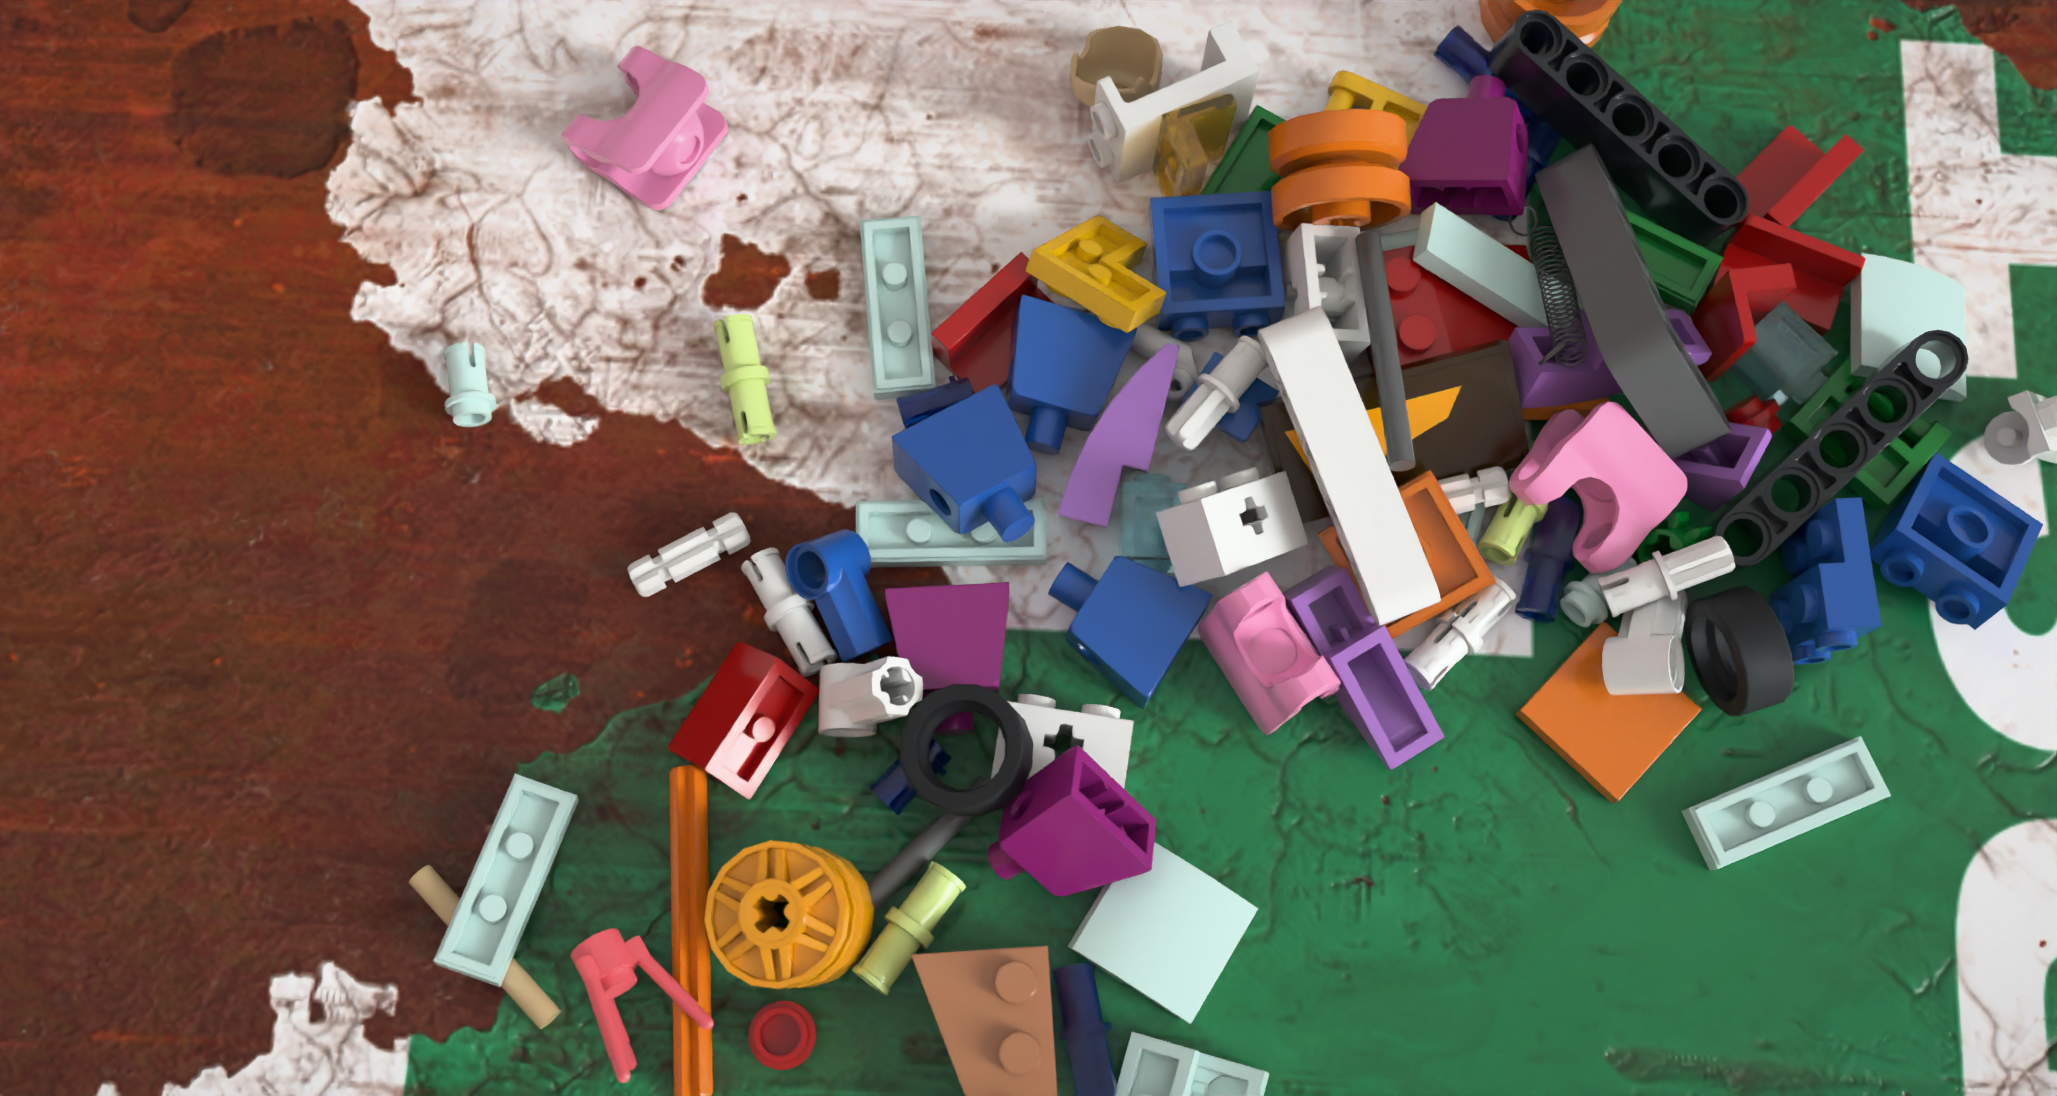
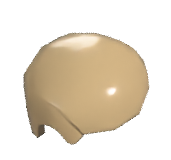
[1069,26,1163,108]

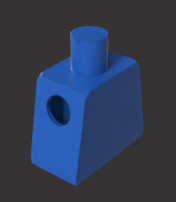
[1006,294,1137,455]
[892,383,1036,542]
[1048,556,1213,709]

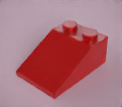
[1366,245,1531,372]

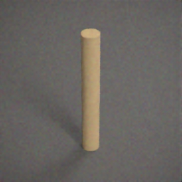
[409,865,561,1029]

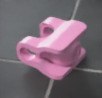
[560,46,728,210]
[1509,402,1688,574]
[1198,571,1341,735]

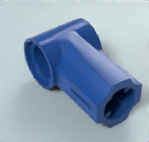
[785,529,893,663]

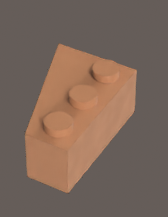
[911,946,1057,1096]

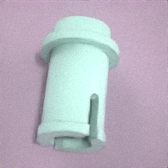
[443,342,497,427]
[1560,556,1638,627]

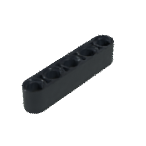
[1489,10,1749,247]
[1708,329,1969,570]

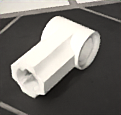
[1602,589,1689,695]
[818,656,923,738]

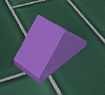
[1646,422,1772,513]

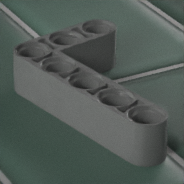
[1535,143,1731,460]

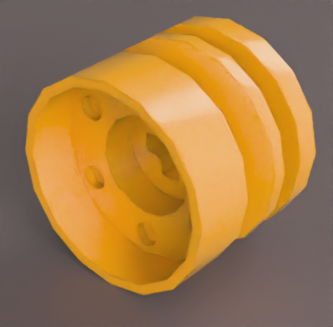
[704,840,875,989]

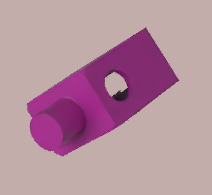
[1398,75,1528,215]
[885,582,1009,736]
[988,745,1156,897]

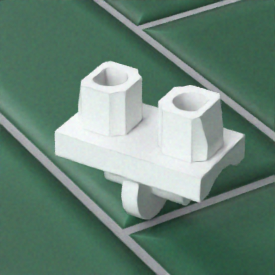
[1983,390,2057,466]

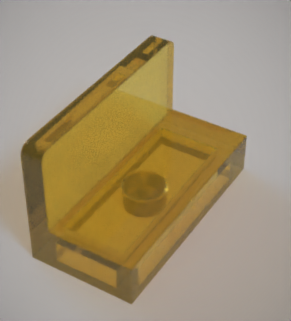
[1152,94,1237,197]

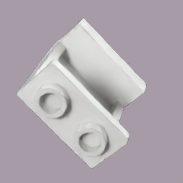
[1087,20,1260,184]

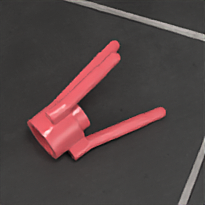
[570,928,714,1083]

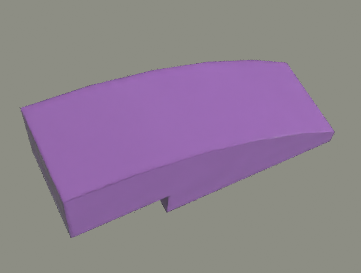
[1507,309,1712,408]
[1057,343,1180,528]
[1282,566,1444,770]

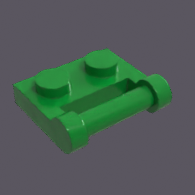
[1781,354,1952,512]

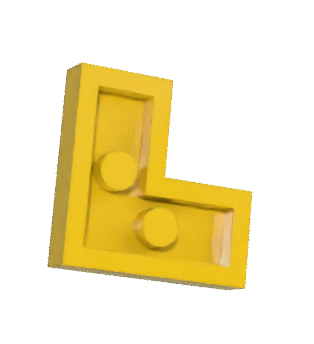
[1026,214,1167,333]

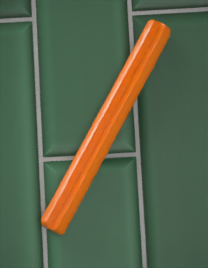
[669,765,713,1096]

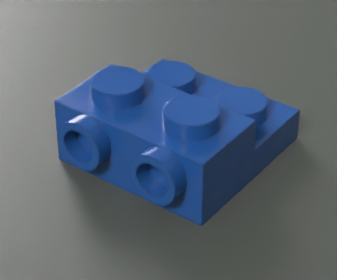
[1148,191,1286,341]
[1870,452,2043,630]
[1768,497,1881,665]

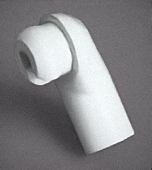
[1130,322,1199,402]

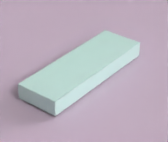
[1412,202,1577,328]
[859,215,936,400]
[856,498,1047,567]
[1681,736,1891,871]
[433,774,579,987]

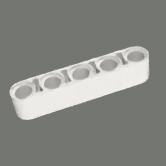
[1258,305,1441,626]

